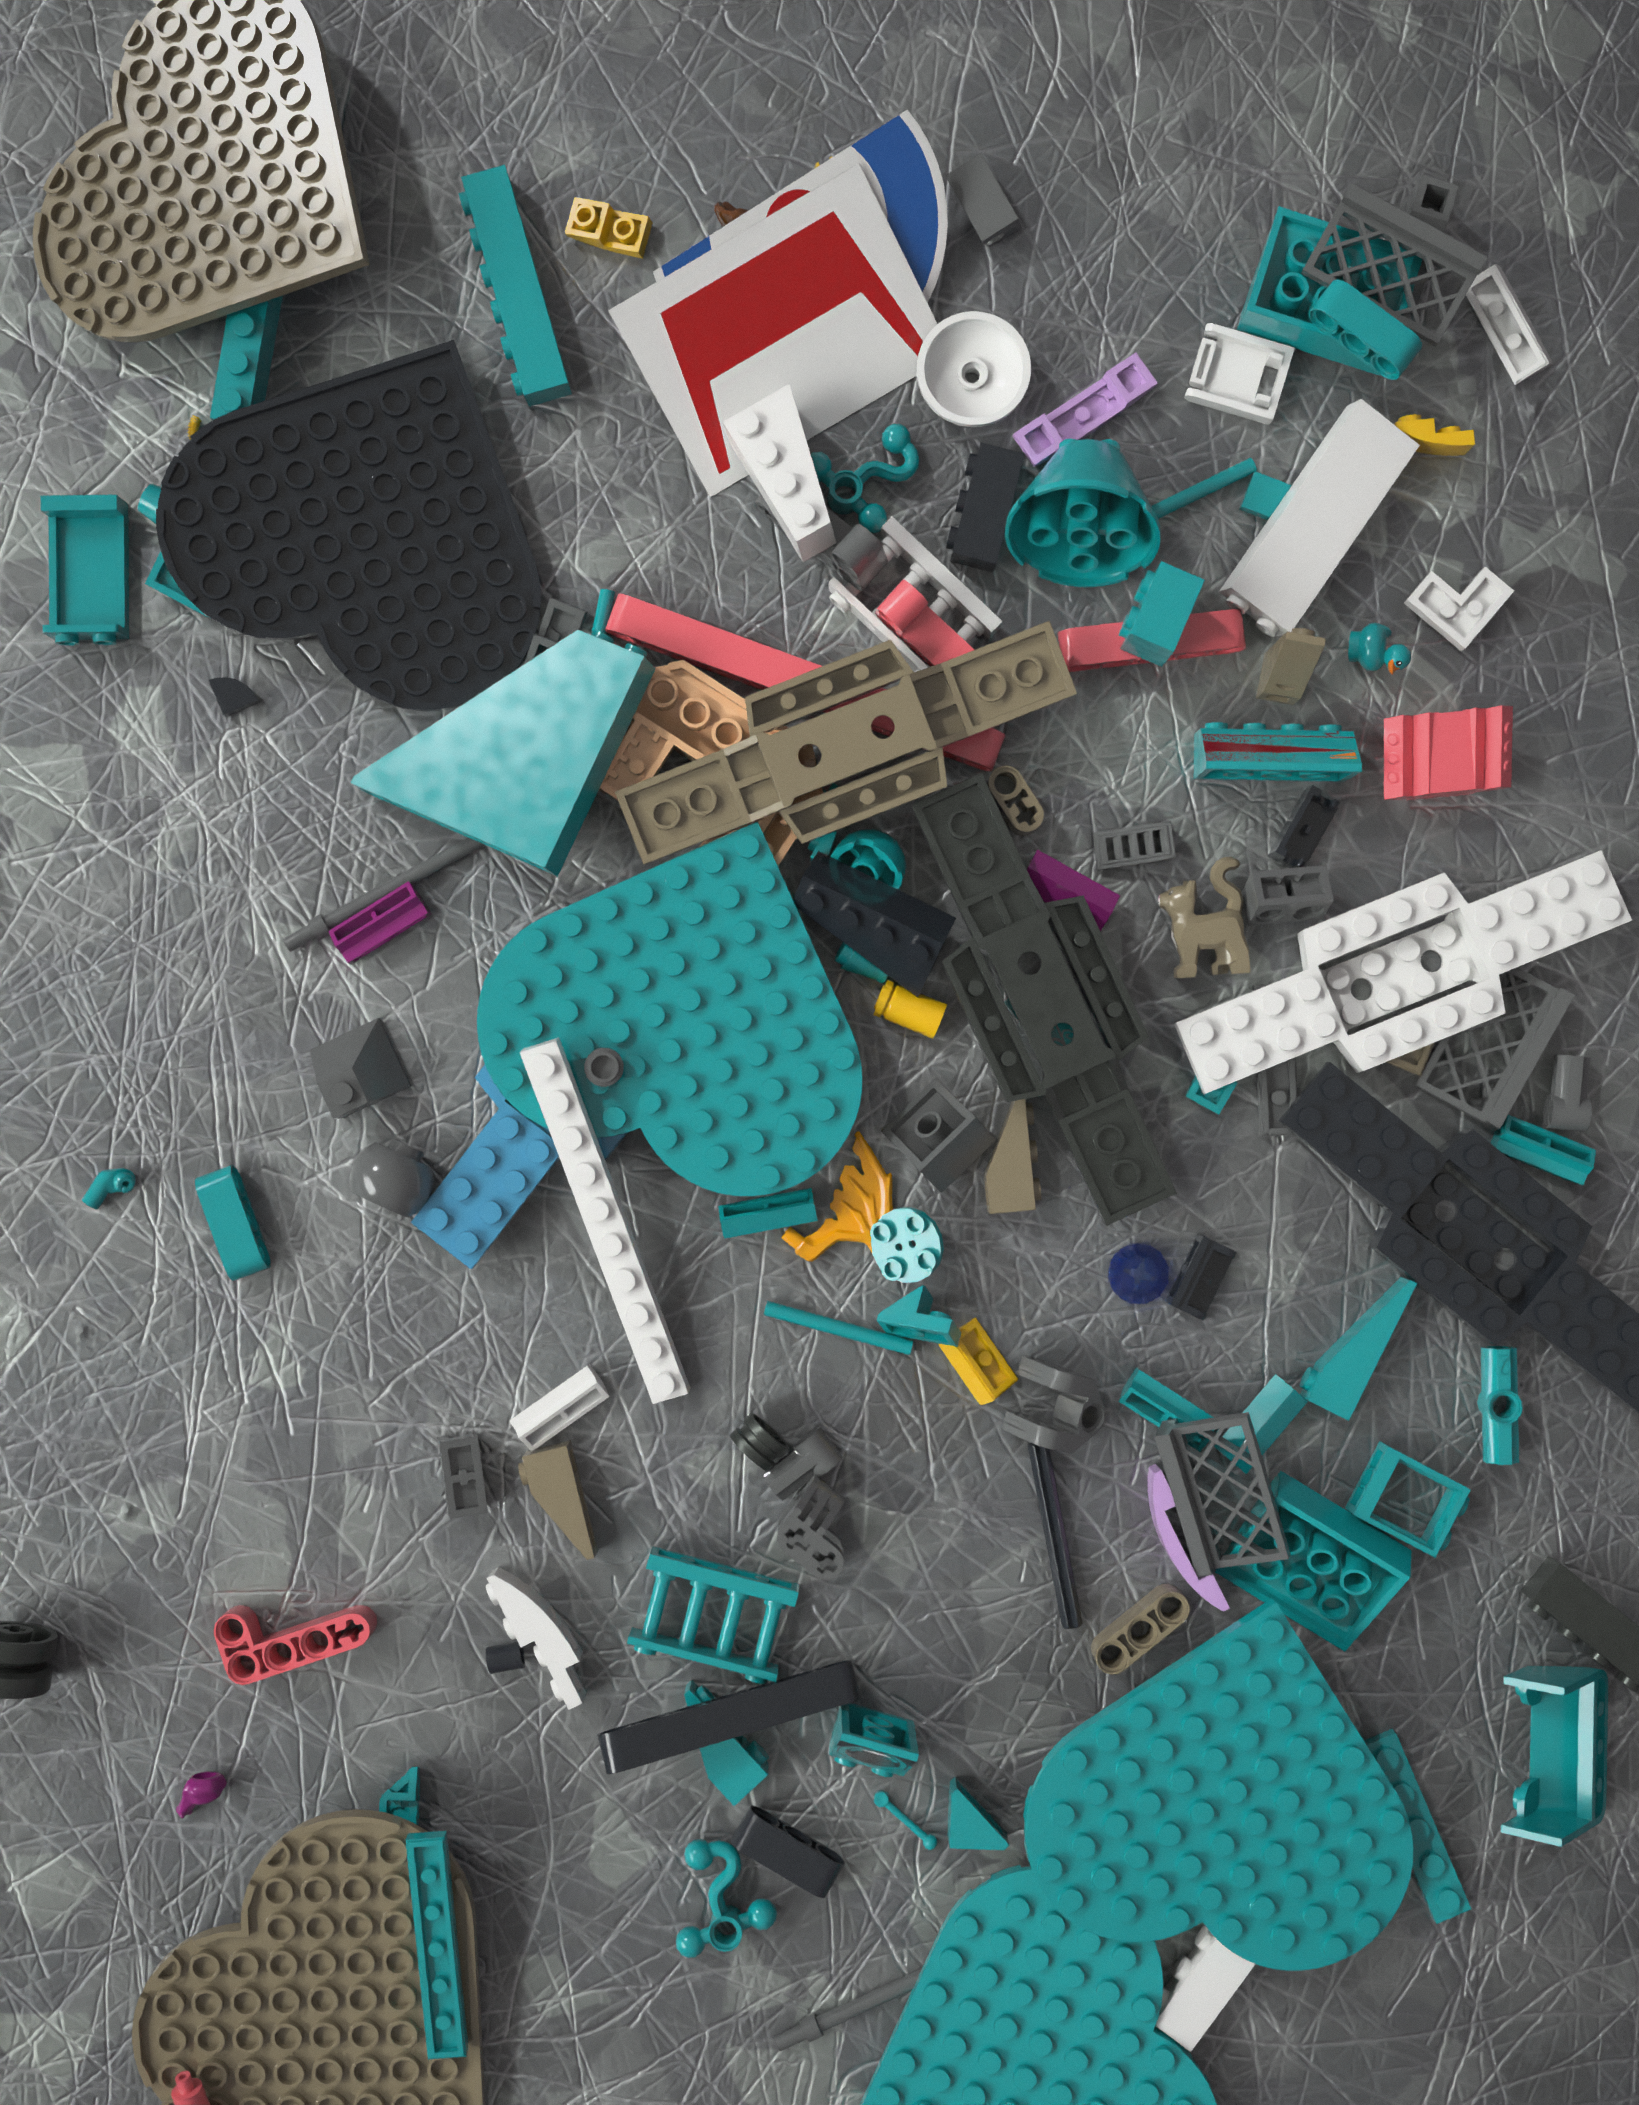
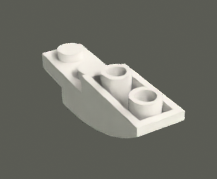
[486,1567,586,1710]

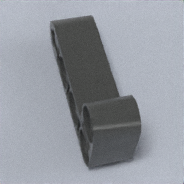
[755,494,888,591]

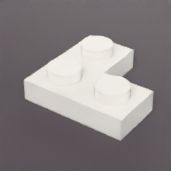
[1404,567,1514,651]

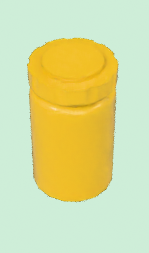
[873,980,947,1039]

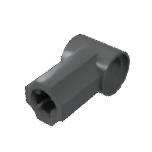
[1543,1055,1592,1132]
[763,1427,843,1501]

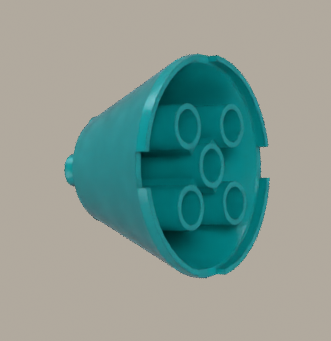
[1005,438,1161,587]

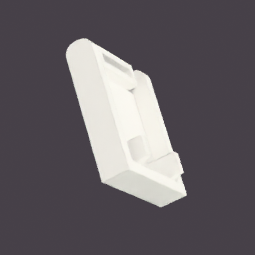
[1184,323,1295,425]

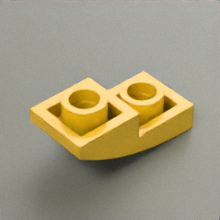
[565,197,653,259]
[1394,414,1475,456]

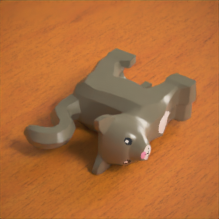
[1158,857,1251,978]

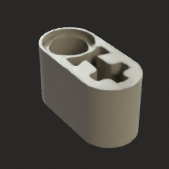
[987,766,1044,836]

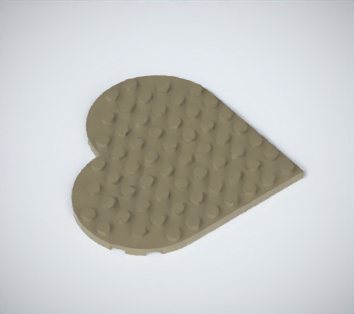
[33,0,370,342]
[132,1809,485,2105]

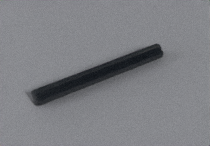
[1028,1443,1083,1629]

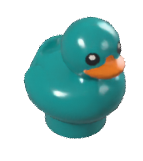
[1348,622,1411,675]

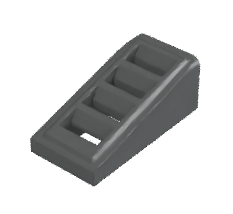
[1092,821,1176,871]

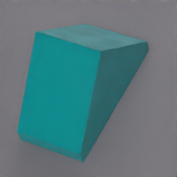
[947,1777,1010,1850]

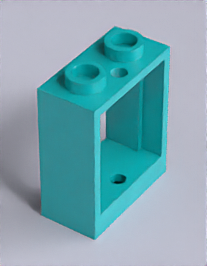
[1345,1441,1471,1558]

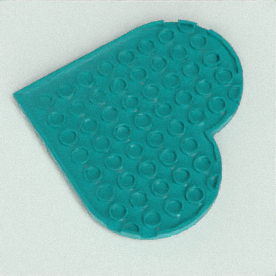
[477,821,863,1196]
[1023,1598,1413,1971]
[860,1865,1217,2105]

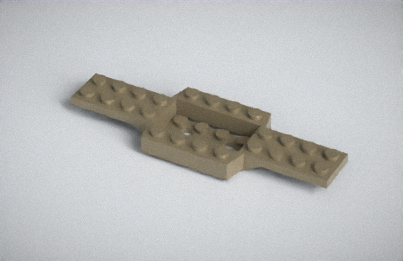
[615,620,1077,865]

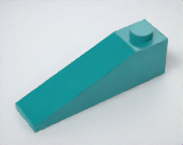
[1300,1277,1417,1421]

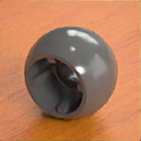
[349,1138,434,1218]

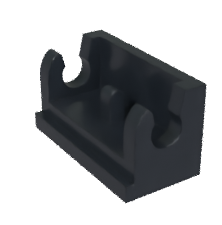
[1267,785,1340,868]
[1165,1234,1237,1321]

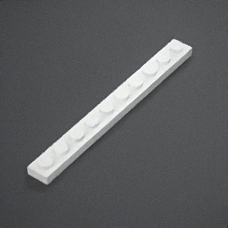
[520,1037,690,1404]

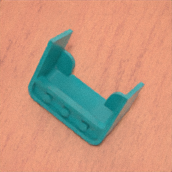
[1501,1665,1608,1847]

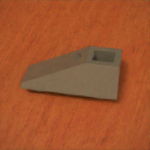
[1256,628,1326,705]
[984,1099,1041,1214]

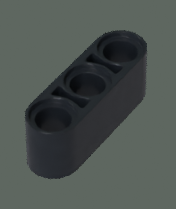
[731,1805,845,1898]

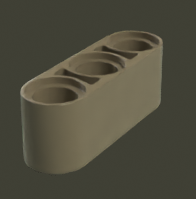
[1091,1583,1190,1675]

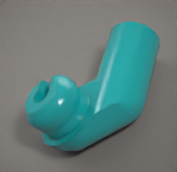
[82,1168,136,1209]

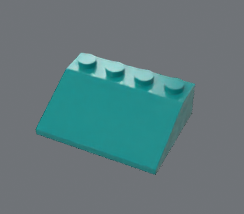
[1236,206,1422,376]
[1215,1471,1412,1652]

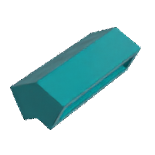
[1490,1115,1596,1185]
[718,1188,818,1239]
[1118,1368,1215,1452]
[1214,1374,1308,1474]

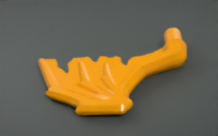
[781,1131,893,1262]

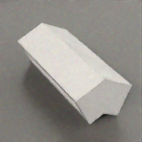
[509,1364,609,1452]

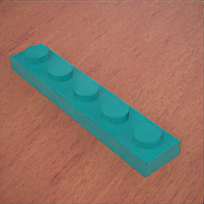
[1364,1729,1471,1924]

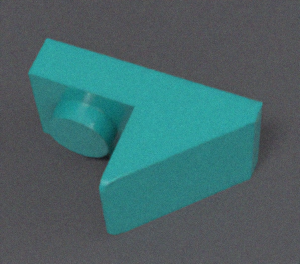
[877,1285,961,1347]

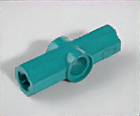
[1477,1345,1523,1465]

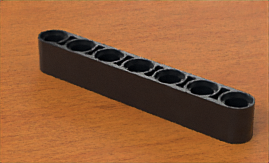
[597,1660,861,1774]

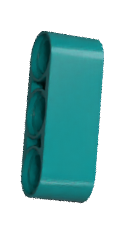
[1308,280,1422,380]
[195,1165,271,1281]

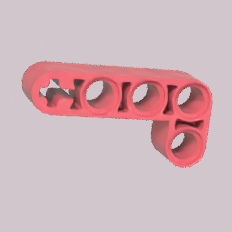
[875,580,974,666]
[214,1605,377,1685]

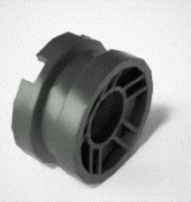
[729,1412,789,1472]

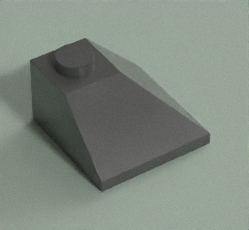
[310,1018,411,1119]

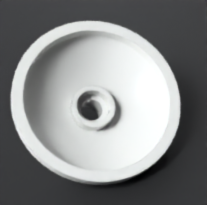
[916,311,1031,427]

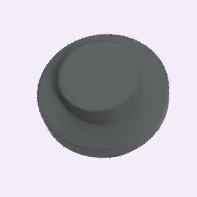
[584,1048,624,1087]

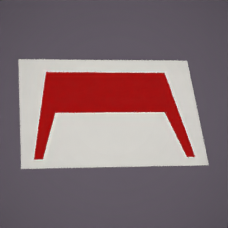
[608,163,937,497]

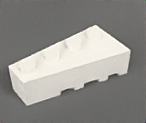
[723,384,836,562]

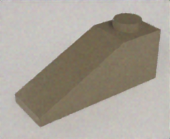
[518,1440,598,1560]

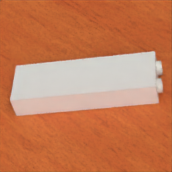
[1219,399,1420,637]

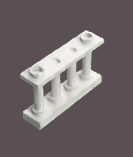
[829,516,1002,672]

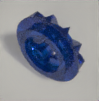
[1108,1243,1169,1304]

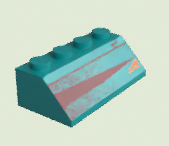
[1194,722,1362,782]

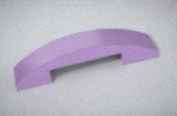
[1012,352,1157,467]
[1148,1464,1230,1612]

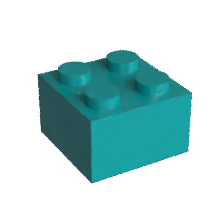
[1118,561,1205,667]

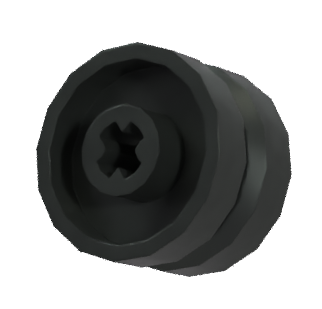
[0,1621,58,1699]

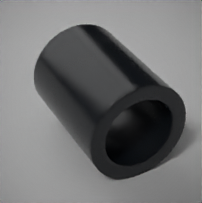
[486,1641,525,1674]

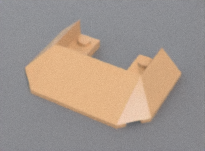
[599,660,823,866]

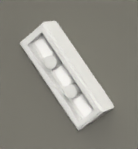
[1466,264,1553,385]

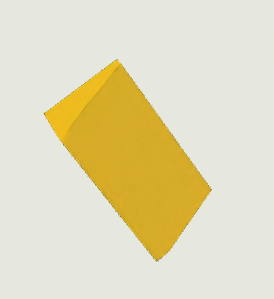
[938,1317,1019,1405]

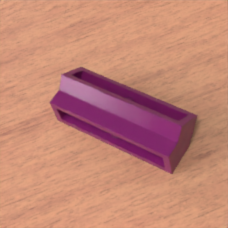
[1026,849,1120,932]
[328,881,432,964]

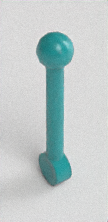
[874,1790,938,1850]

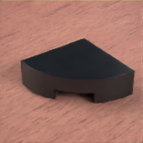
[208,677,261,717]

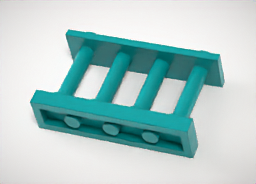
[627,1546,799,1684]

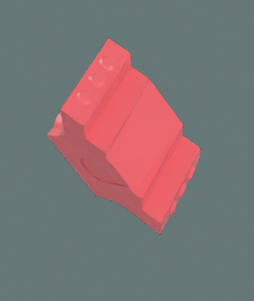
[1384,705,1513,801]

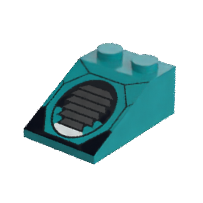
[829,1703,919,1777]

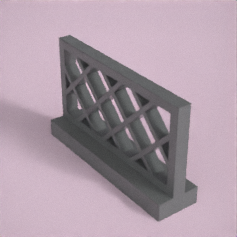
[1301,182,1488,347]
[1415,967,1575,1131]
[1155,1412,1291,1577]

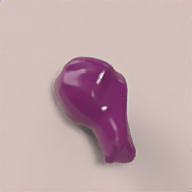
[176,1771,227,1818]

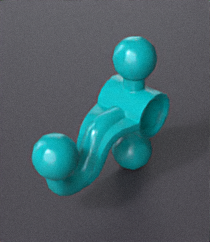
[811,424,920,533]
[675,1839,777,1958]

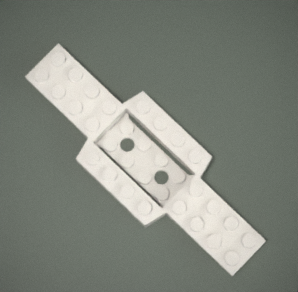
[1174,850,1632,1094]

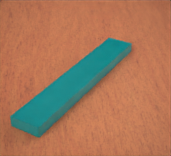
[406,1831,469,2060]

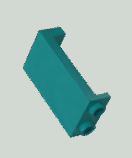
[40,495,129,646]

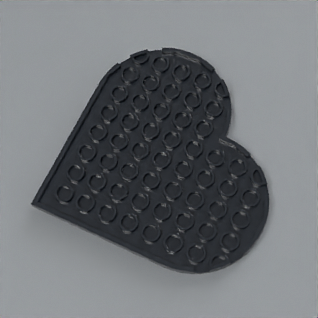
[156,340,541,711]

